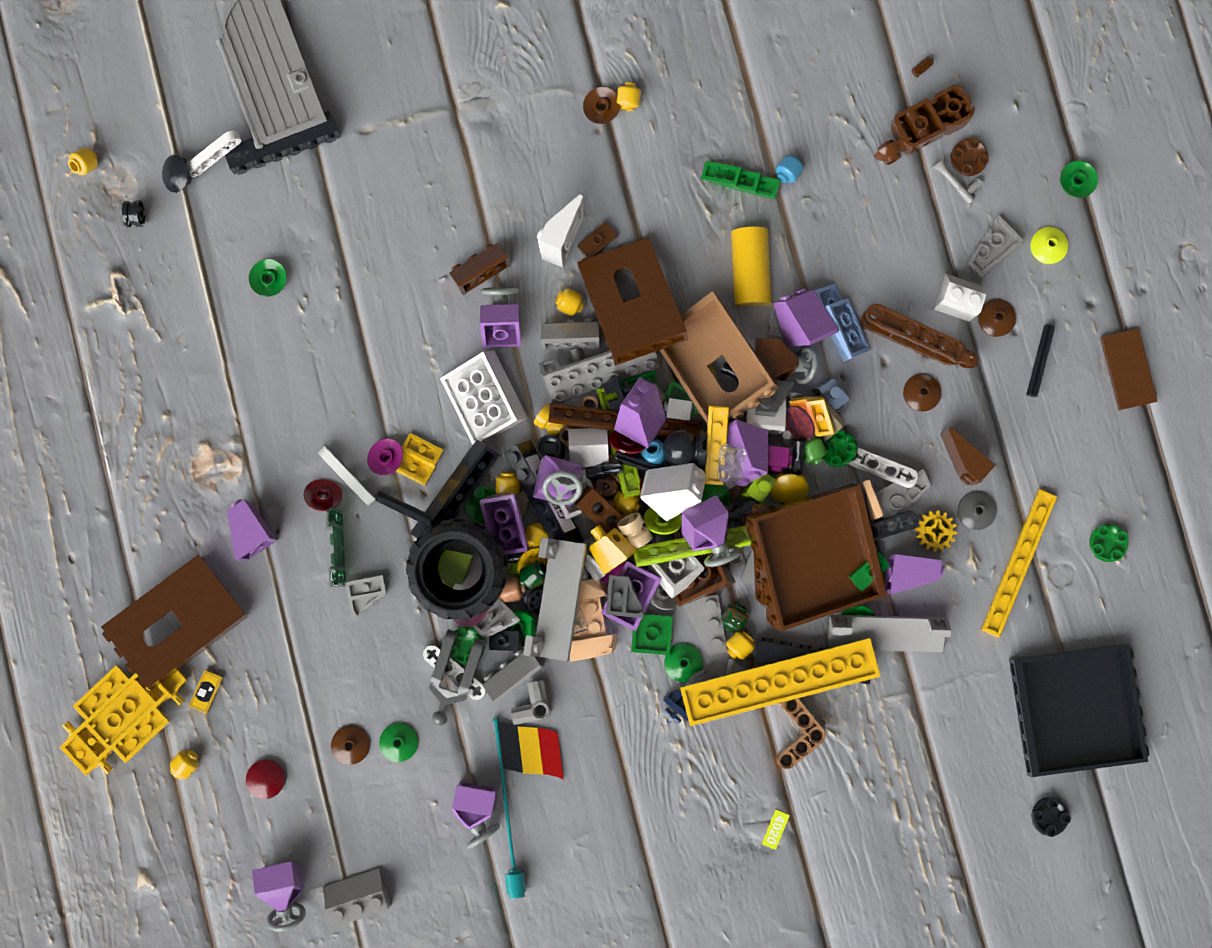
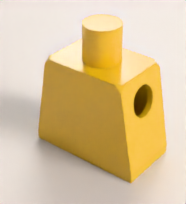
[589,524,637,574]

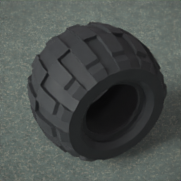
[406,518,508,620]

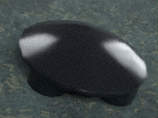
[162,154,192,193]
[1031,797,1071,837]

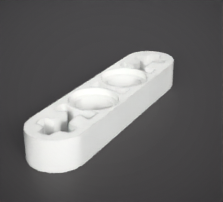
[186,130,241,177]
[317,446,375,506]
[849,448,918,488]
[423,645,486,700]

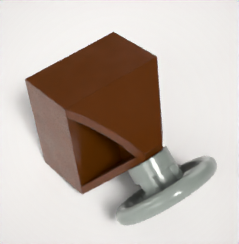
[755,338,818,384]

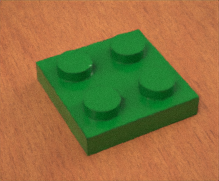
[631,614,673,655]

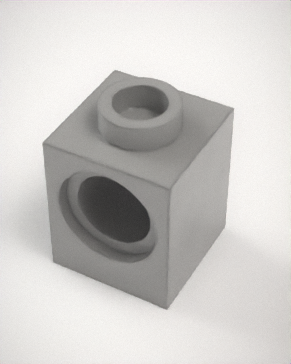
[663,398,692,421]

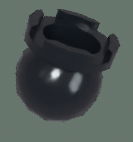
[662,429,707,469]

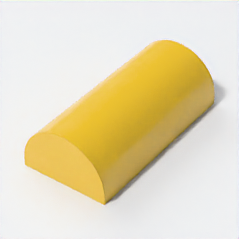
[731,227,772,307]

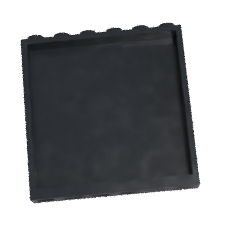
[1009,644,1150,777]

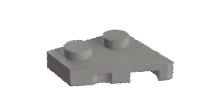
[344,574,387,618]

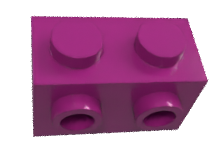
[768,446,792,474]

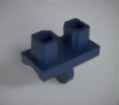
[662,689,689,724]

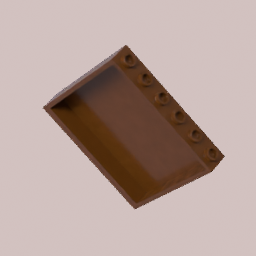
[746,483,887,631]

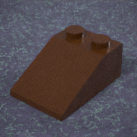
[940,427,995,486]
[674,552,736,607]

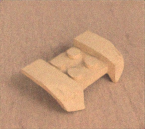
[570,579,618,662]

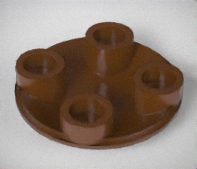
[951,138,989,176]

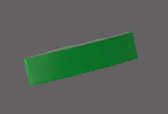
[701,161,781,200]

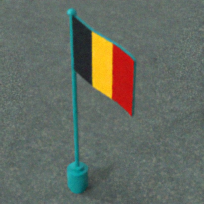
[492,718,563,899]

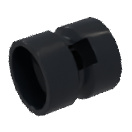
[536,435,565,459]

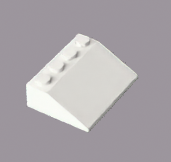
[537,194,584,268]
[440,351,527,445]

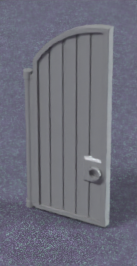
[216,0,327,149]

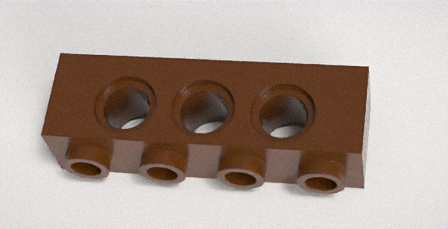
[573,485,627,537]

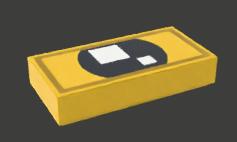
[189,670,224,714]

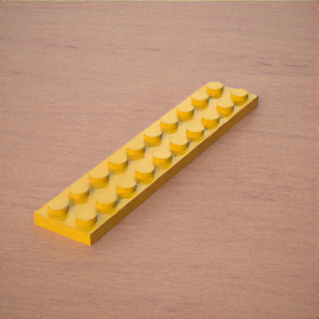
[680,638,881,726]

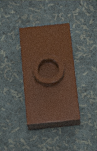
[577,222,618,257]

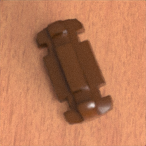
[911,56,934,78]

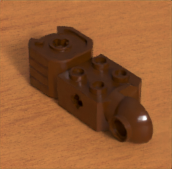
[874,85,975,165]

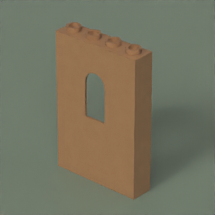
[660,291,779,424]

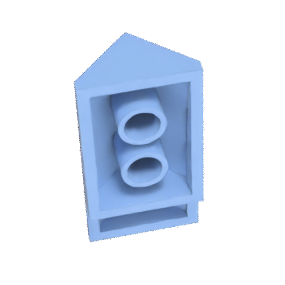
[814,284,871,362]

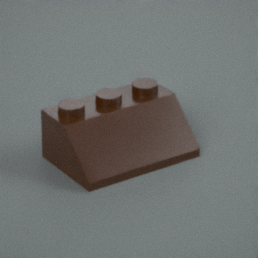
[449,243,511,295]

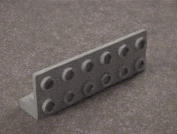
[538,351,659,404]
[523,537,587,662]
[827,615,951,652]

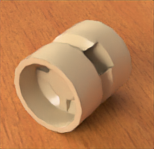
[617,512,652,549]

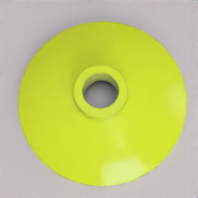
[1030,227,1068,264]

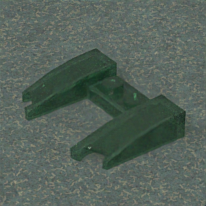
[326,507,346,588]

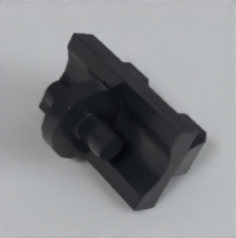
[602,375,633,411]

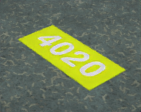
[762,809,790,850]

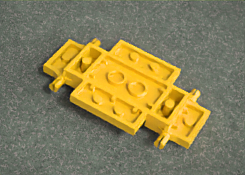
[59,665,189,776]

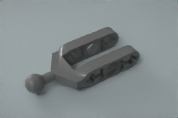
[429,629,485,726]

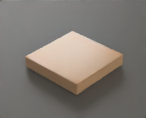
[859,480,883,521]

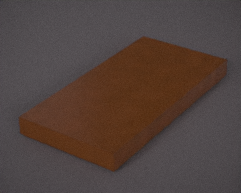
[1100,328,1158,411]

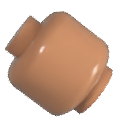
[499,576,526,603]

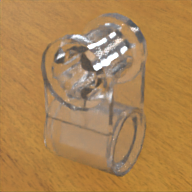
[767,308,786,345]
[717,443,745,482]

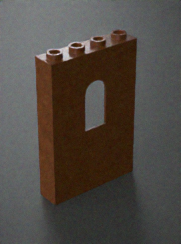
[577,237,688,366]
[101,554,247,690]

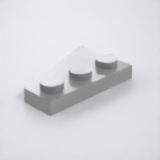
[683,595,727,655]

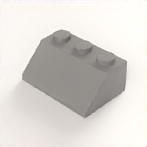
[541,319,599,350]
[482,648,543,704]
[323,868,391,929]

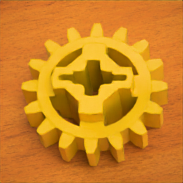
[914,510,958,552]

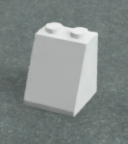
[934,274,986,322]
[743,400,786,435]
[640,463,706,521]

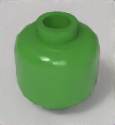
[804,435,827,465]

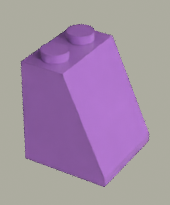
[773,288,839,347]
[614,377,666,448]
[725,420,768,486]
[227,499,277,562]
[885,554,944,594]

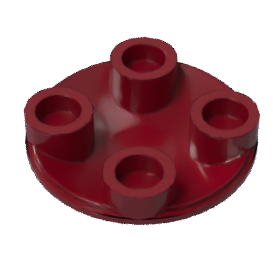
[246,760,285,799]

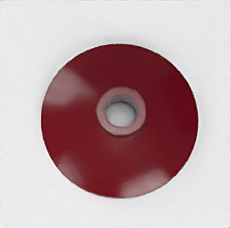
[608,431,646,454]
[303,479,343,511]

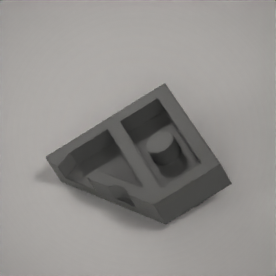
[755,380,794,417]
[606,575,645,618]

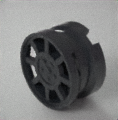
[122,200,145,228]
[523,585,544,615]

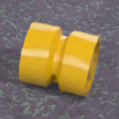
[534,403,564,437]

